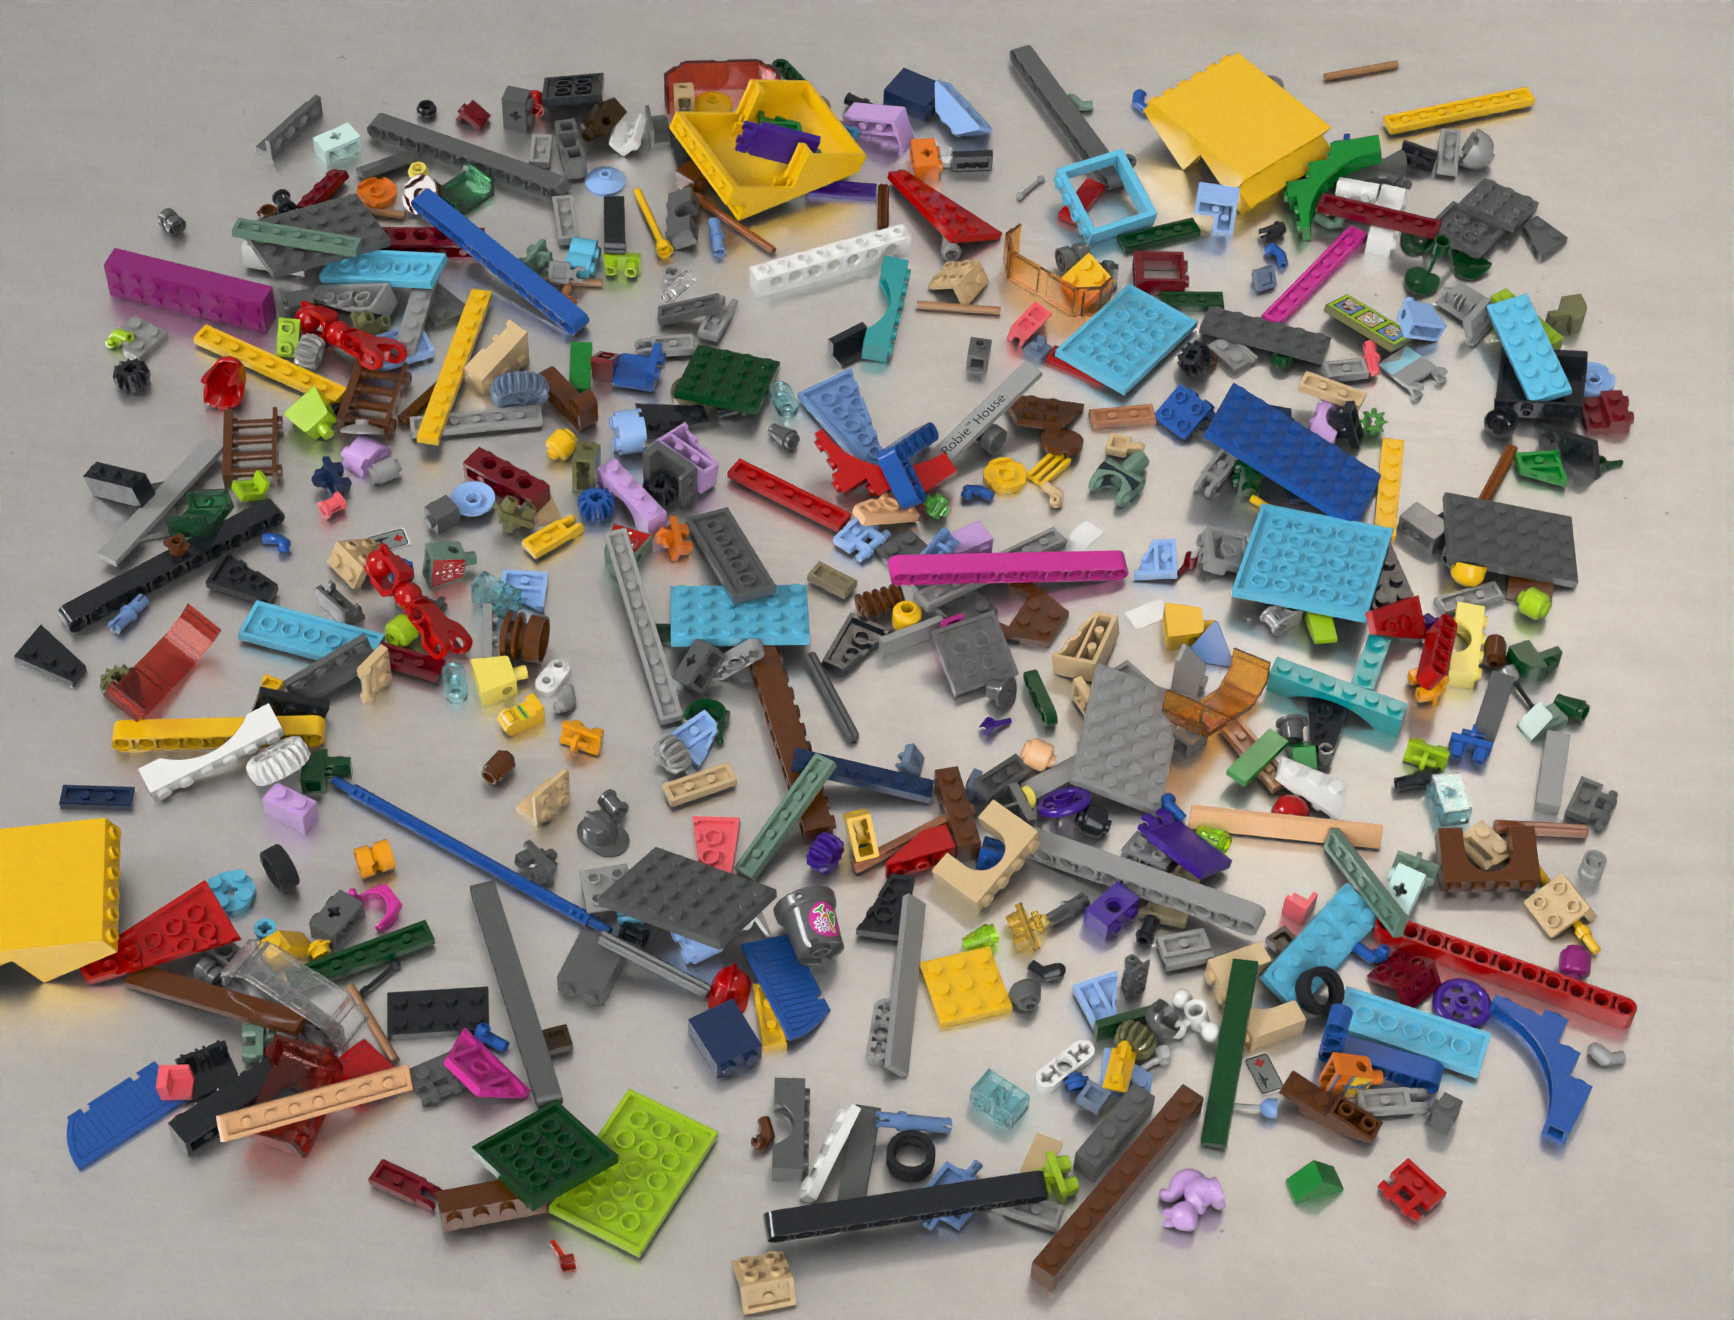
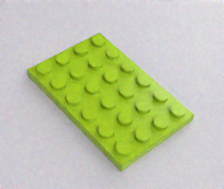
[548,1088,718,1258]

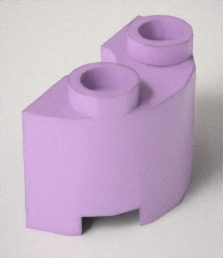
[341,434,392,479]

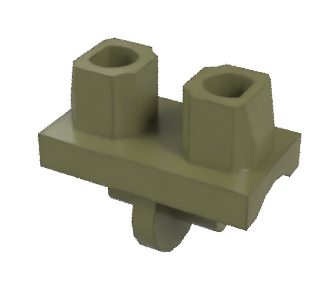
[350,311,391,335]
[493,495,537,533]

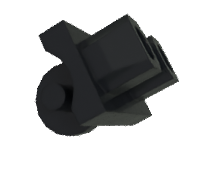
[1401,140,1438,172]

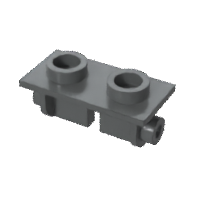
[1121,954,1150,1000]

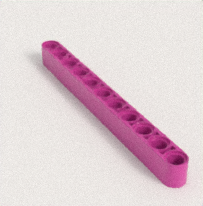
[887,550,1129,586]

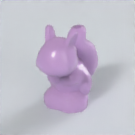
[1159,1169,1226,1231]

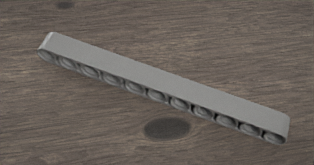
[1026,825,1266,936]

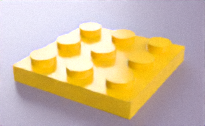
[919,946,1013,1029]

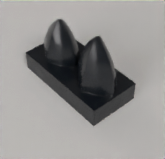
[1329,400,1364,449]

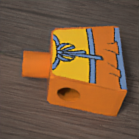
[1318,1052,1383,1098]

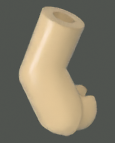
[1041,481,1064,508]

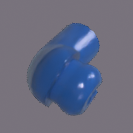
[1264,243,1288,269]
[961,484,995,502]
[1161,793,1187,822]

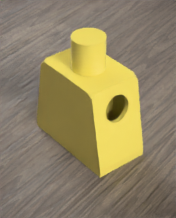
[471,656,528,707]

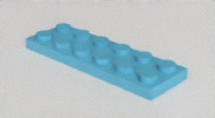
[319,250,448,289]
[1487,294,1572,401]
[238,600,385,660]
[1258,882,1377,1008]
[1342,986,1491,1079]

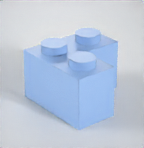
[1194,182,1240,234]

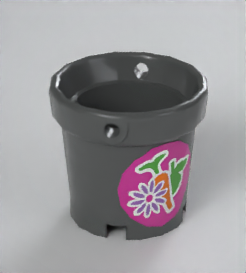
[773,886,844,966]

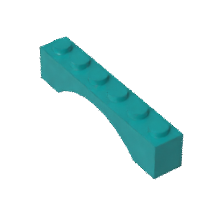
[861,255,911,363]
[1266,657,1409,737]

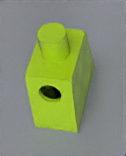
[284,386,336,440]

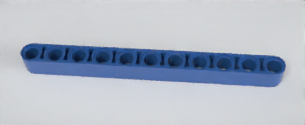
[411,188,590,336]

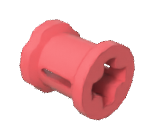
[317,492,347,520]

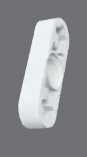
[1035,1040,1095,1094]

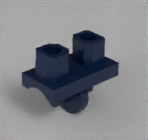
[311,456,352,497]

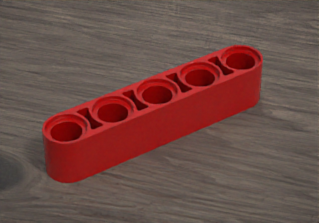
[1416,614,1458,691]

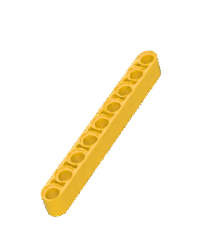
[111,715,326,752]

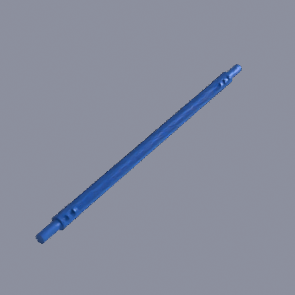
[331,776,613,933]

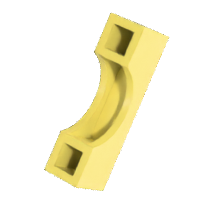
[1446,602,1488,690]

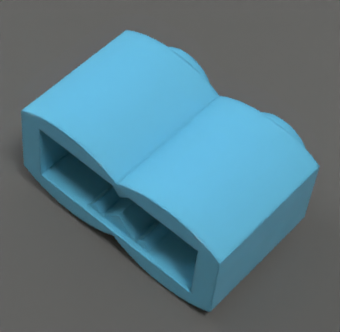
[565,237,601,278]

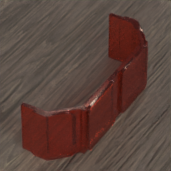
[664,59,781,114]
[103,603,221,722]

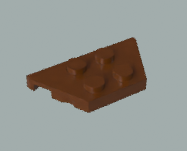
[1007,395,1084,431]

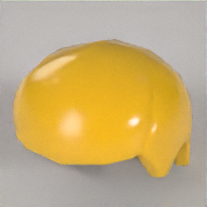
[1451,562,1487,587]

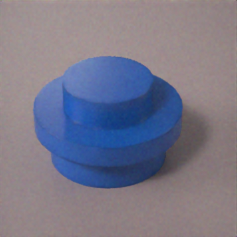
[1064,1072,1089,1092]

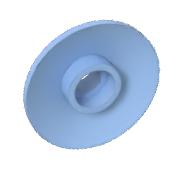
[585,166,626,196]
[450,481,495,516]

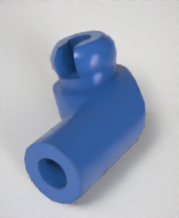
[1132,89,1148,115]
[262,533,291,553]
[1352,942,1391,963]
[474,1022,510,1053]

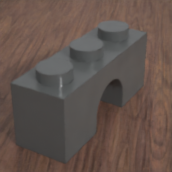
[555,118,587,179]
[665,186,699,250]

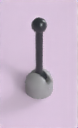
[1500,664,1535,710]

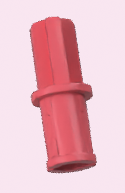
[1363,340,1380,377]

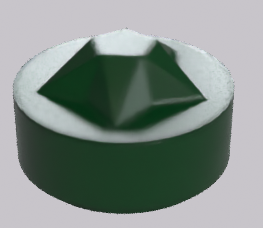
[1271,353,1293,369]

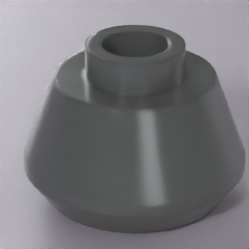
[1008,979,1041,1011]

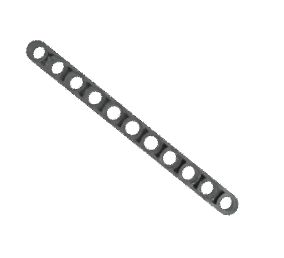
[1010,45,1124,191]
[367,113,571,201]
[470,880,563,1110]

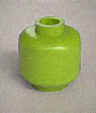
[1516,587,1552,620]
[384,614,419,648]

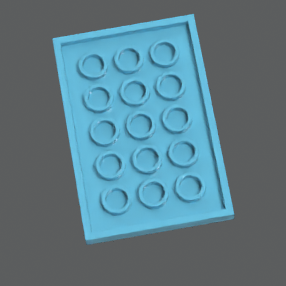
[1055,283,1198,395]
[671,584,810,647]

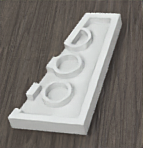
[800,1104,861,1203]

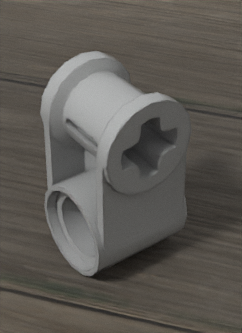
[1260,605,1303,636]

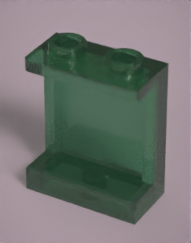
[438,161,495,216]
[165,488,235,537]

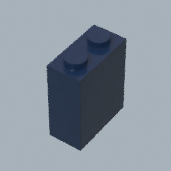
[883,68,936,122]
[688,998,762,1078]

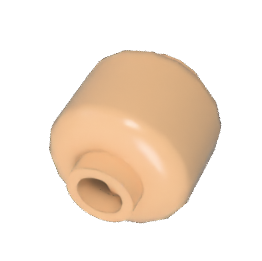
[1020,738,1057,772]

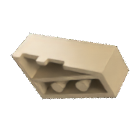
[464,319,530,396]
[1051,611,1120,682]

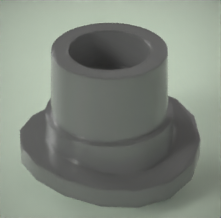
[986,677,1017,709]
[1276,714,1308,743]

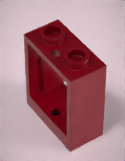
[1132,251,1189,296]

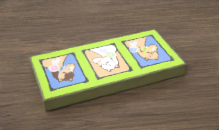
[1323,294,1413,352]

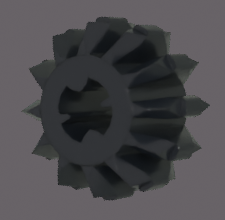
[1177,340,1214,378]
[113,358,151,394]
[642,472,679,508]

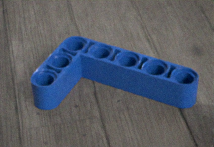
[877,422,939,510]
[1318,1004,1444,1094]

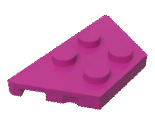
[443,1028,531,1099]

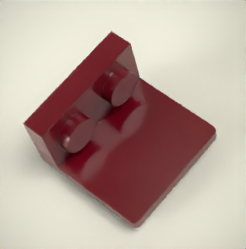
[1367,949,1442,1008]

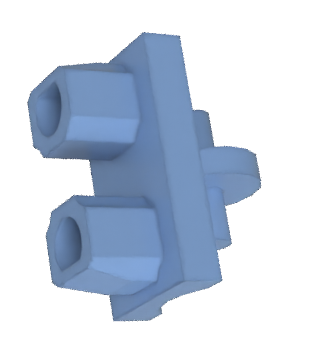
[919,527,960,555]

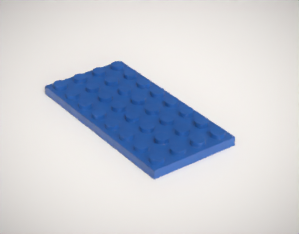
[1202,383,1381,522]

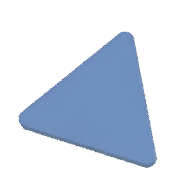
[1190,621,1234,667]

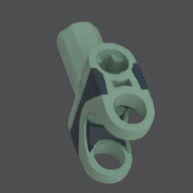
[1088,450,1149,508]

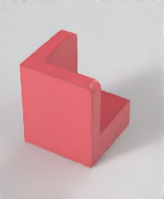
[1281,892,1318,926]
[156,1065,195,1101]

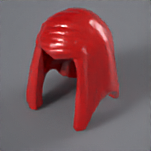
[201,356,246,411]

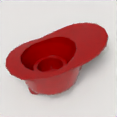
[708,963,751,1014]

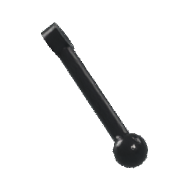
[359,960,401,996]

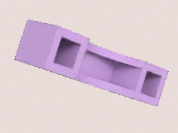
[1308,399,1343,445]
[597,458,667,537]

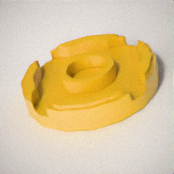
[983,457,1027,495]

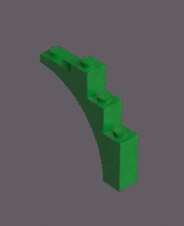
[1283,135,1382,241]

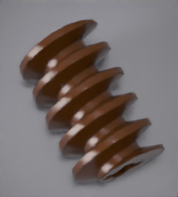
[854,584,905,620]

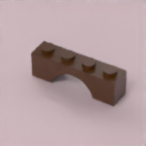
[933,766,981,862]

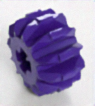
[806,832,844,875]

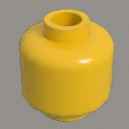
[545,428,578,461]
[892,601,922,631]

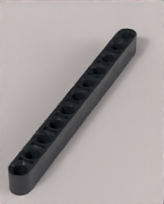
[57,499,285,632]
[763,1171,1049,1243]

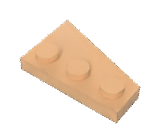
[852,492,920,526]

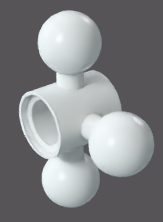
[1173,989,1221,1042]

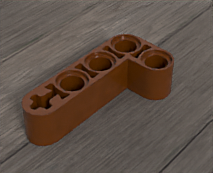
[539,366,598,431]

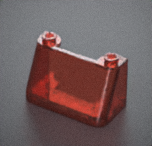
[247,1034,343,1158]

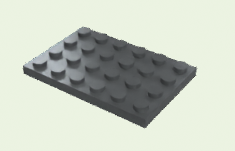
[246,193,391,279]
[1442,492,1579,588]
[598,847,777,950]

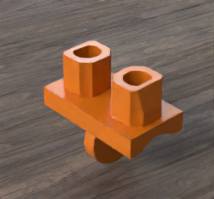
[654,516,693,561]

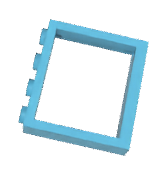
[1053,148,1157,245]

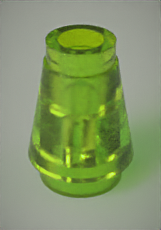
[1195,825,1232,853]
[961,923,1000,951]

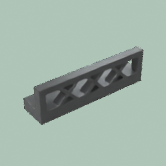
[256,94,323,160]
[283,633,374,699]

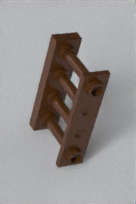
[336,358,412,441]
[222,407,283,490]

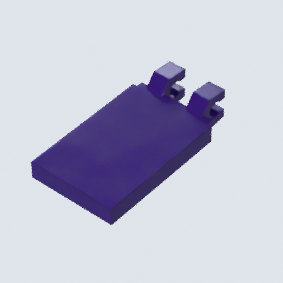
[735,121,821,164]
[1137,808,1233,880]

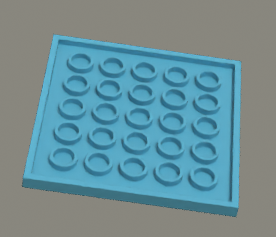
[1231,503,1393,623]

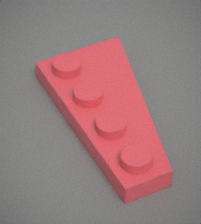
[692,816,741,874]

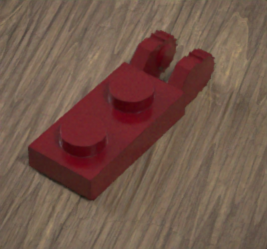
[368,1159,442,1212]

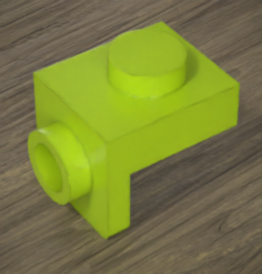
[231,470,270,502]

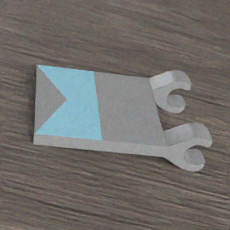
[1379,346,1448,399]

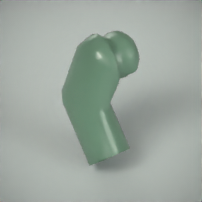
[1068,93,1093,111]
[1313,212,1345,229]

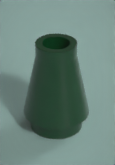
[1554,693,1590,722]

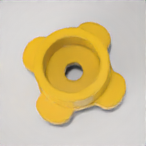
[306,939,331,961]

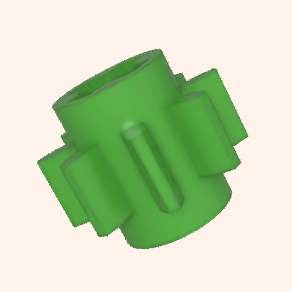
[1360,408,1388,435]
[923,492,952,520]

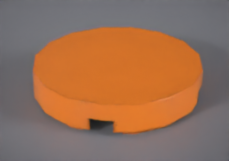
[356,177,397,209]

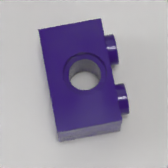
[1083,881,1140,940]

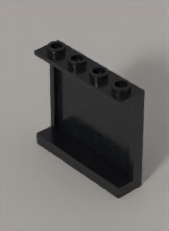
[1494,347,1588,421]

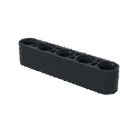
[604,196,626,255]

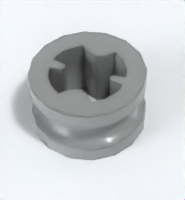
[662,265,681,285]

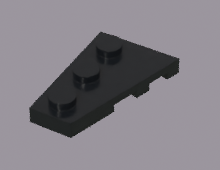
[635,403,710,440]
[1538,423,1601,480]
[14,625,87,687]
[1308,697,1350,756]

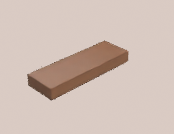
[1088,404,1157,430]

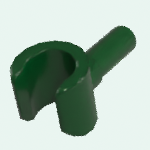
[1599,455,1623,473]

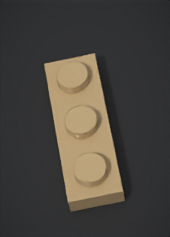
[1297,371,1367,412]
[662,762,737,808]

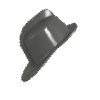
[577,810,630,857]

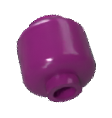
[1558,945,1592,981]

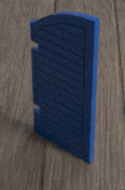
[741,935,831,1041]
[67,1061,187,1171]

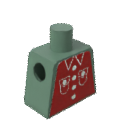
[604,523,653,576]
[422,541,477,589]

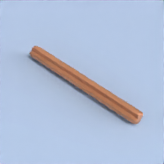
[851,802,976,873]

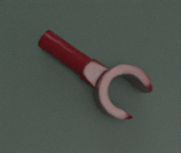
[1176,551,1198,579]

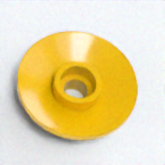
[695,91,733,112]

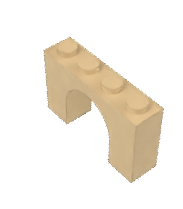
[932,799,1040,912]
[1204,942,1307,1052]

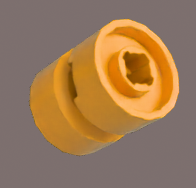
[353,839,396,879]

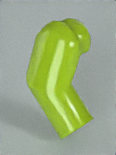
[105,329,134,349]

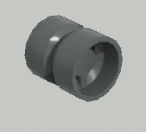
[1055,241,1092,275]
[973,424,1007,454]

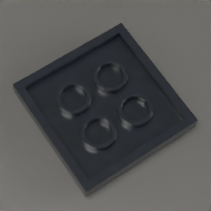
[542,72,605,108]

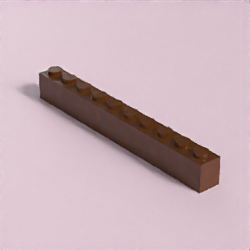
[749,645,836,845]
[1030,1084,1204,1292]

